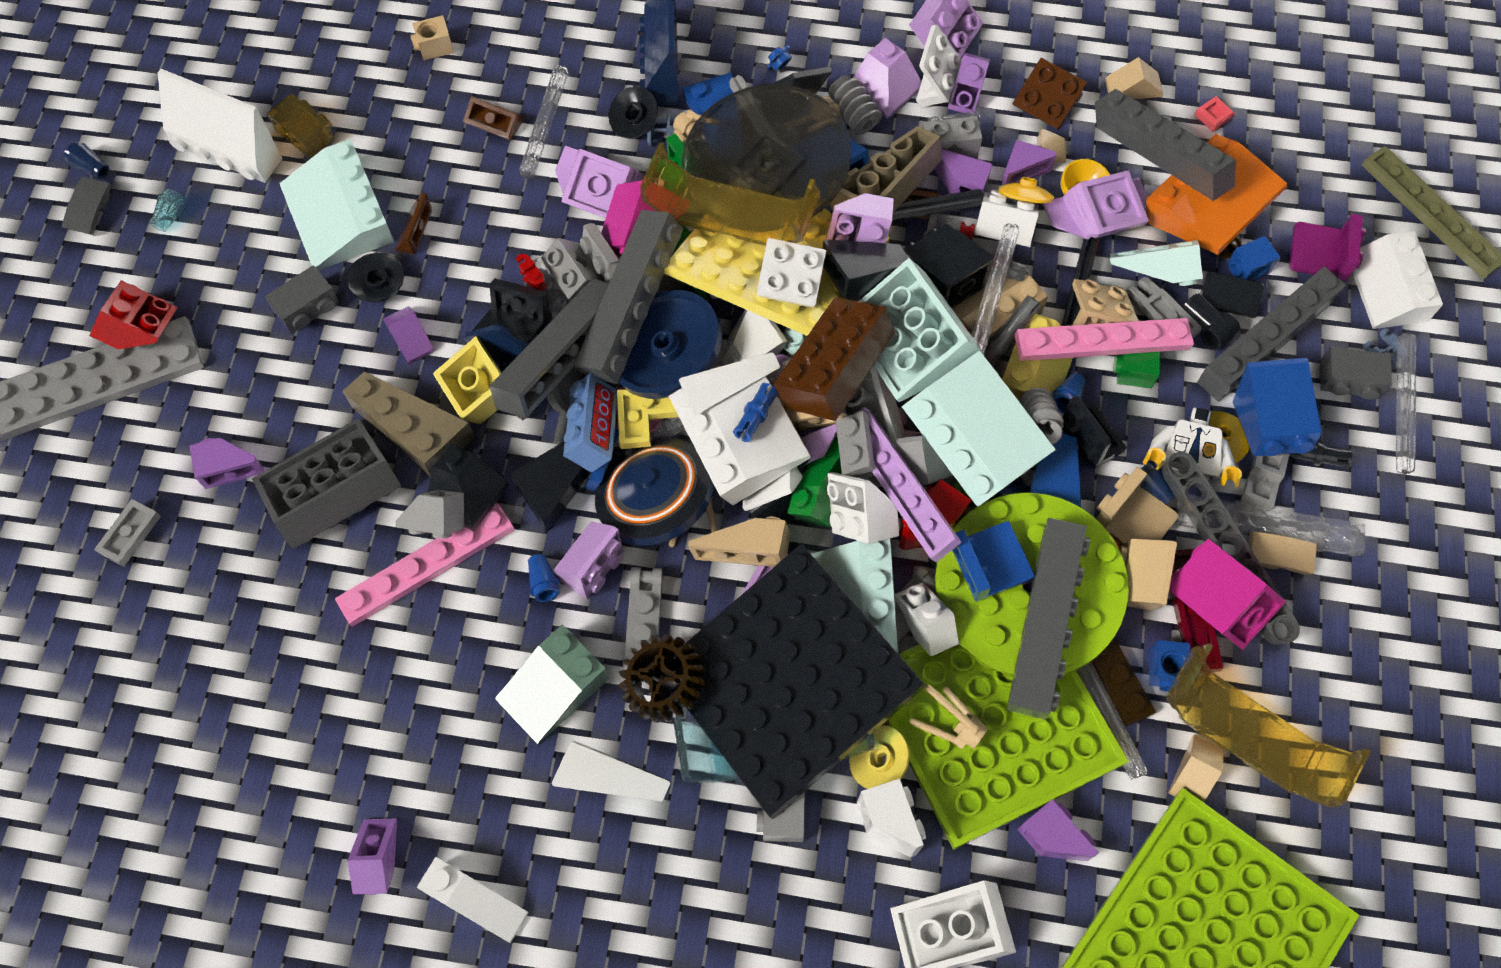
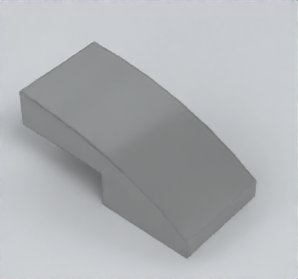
[1240,454,1290,513]

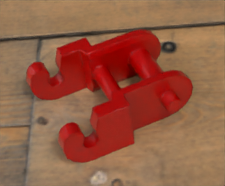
[516,254,547,291]

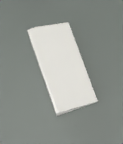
[742,467,803,511]

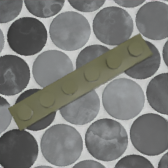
[1362,146,1501,280]

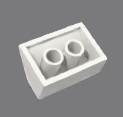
[1352,231,1443,329]

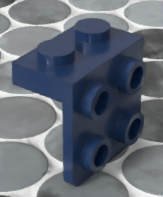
[464,324,529,373]

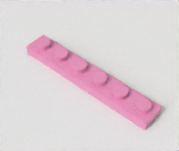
[1014,318,1194,361]
[335,502,515,627]

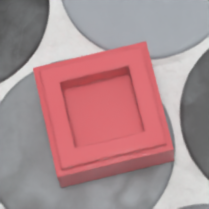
[1194,96,1235,132]

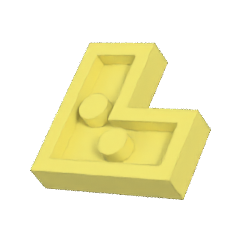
[617,390,679,449]

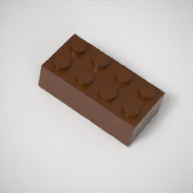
[774,297,895,421]

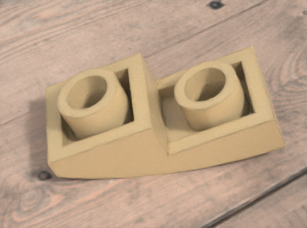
[1249,532,1317,575]

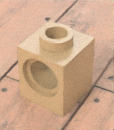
[410,15,454,60]

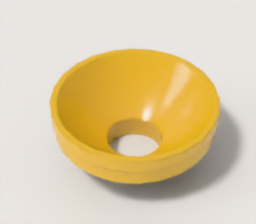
[1060,159,1110,195]

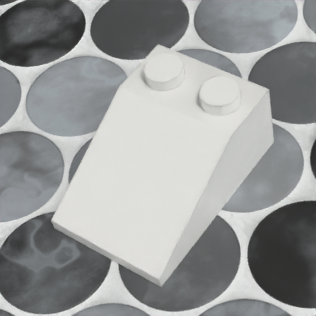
[890,880,1016,968]

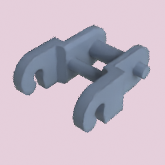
[647,114,674,146]
[1363,328,1409,370]

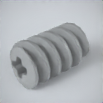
[828,75,883,135]
[1019,387,1063,444]

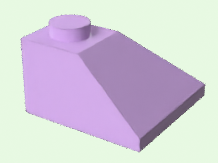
[854,38,922,119]

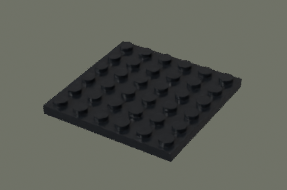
[662,543,926,819]

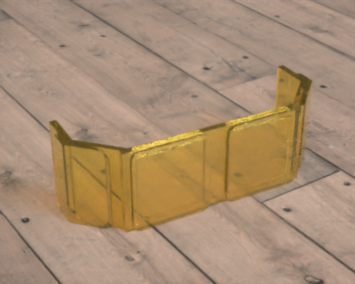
[640,143,820,246]
[1166,644,1371,808]

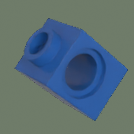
[1227,236,1281,281]
[1149,640,1190,692]

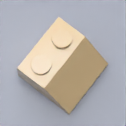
[1119,539,1177,611]

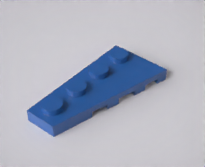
[682,72,745,168]

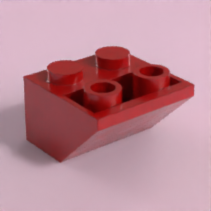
[89,280,177,350]
[898,479,971,550]

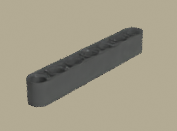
[1162,451,1300,645]

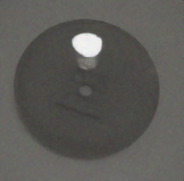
[682,84,851,233]

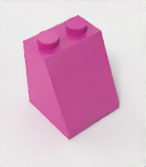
[601,180,691,260]
[1169,539,1286,650]

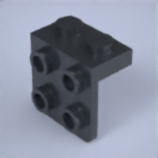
[472,278,549,344]
[1062,395,1127,468]

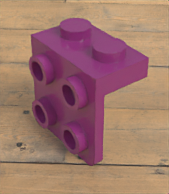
[1289,214,1366,281]

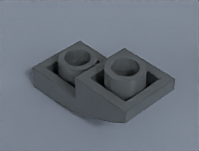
[61,176,111,236]

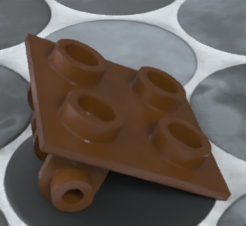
[1012,58,1087,130]

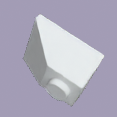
[721,309,787,366]

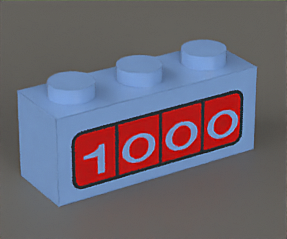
[563,373,617,472]

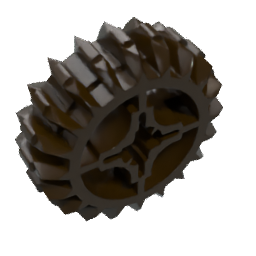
[618,634,706,723]

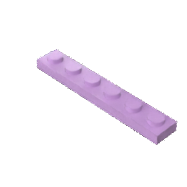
[858,406,961,562]

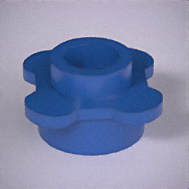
[766,45,792,72]

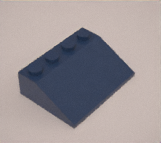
[639,0,679,106]

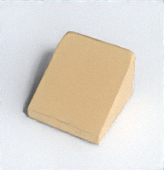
[1037,129,1066,163]

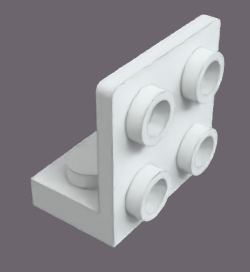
[916,25,961,107]
[756,238,826,308]

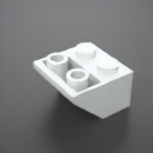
[974,190,1039,247]
[827,472,899,544]
[857,779,926,857]

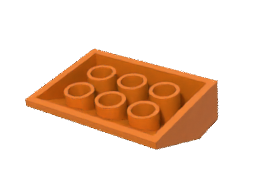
[1146,134,1287,255]

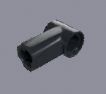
[1182,293,1241,350]

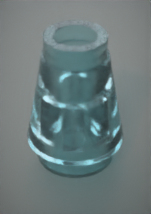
[150,188,187,232]

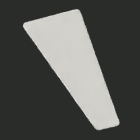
[679,352,780,415]
[552,742,670,802]

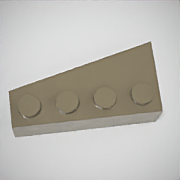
[828,126,942,213]
[342,371,475,477]

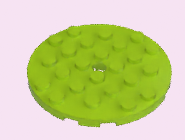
[935,493,1129,677]

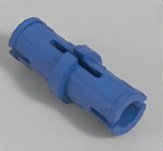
[733,383,778,442]

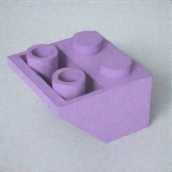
[909,0,983,58]
[826,193,894,243]
[554,521,624,600]

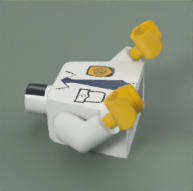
[1143,408,1242,487]

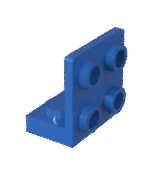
[952,521,1034,602]

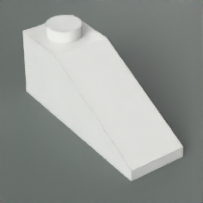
[417,857,529,943]

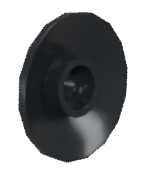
[608,86,658,139]
[347,252,405,303]

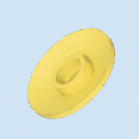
[849,725,910,789]

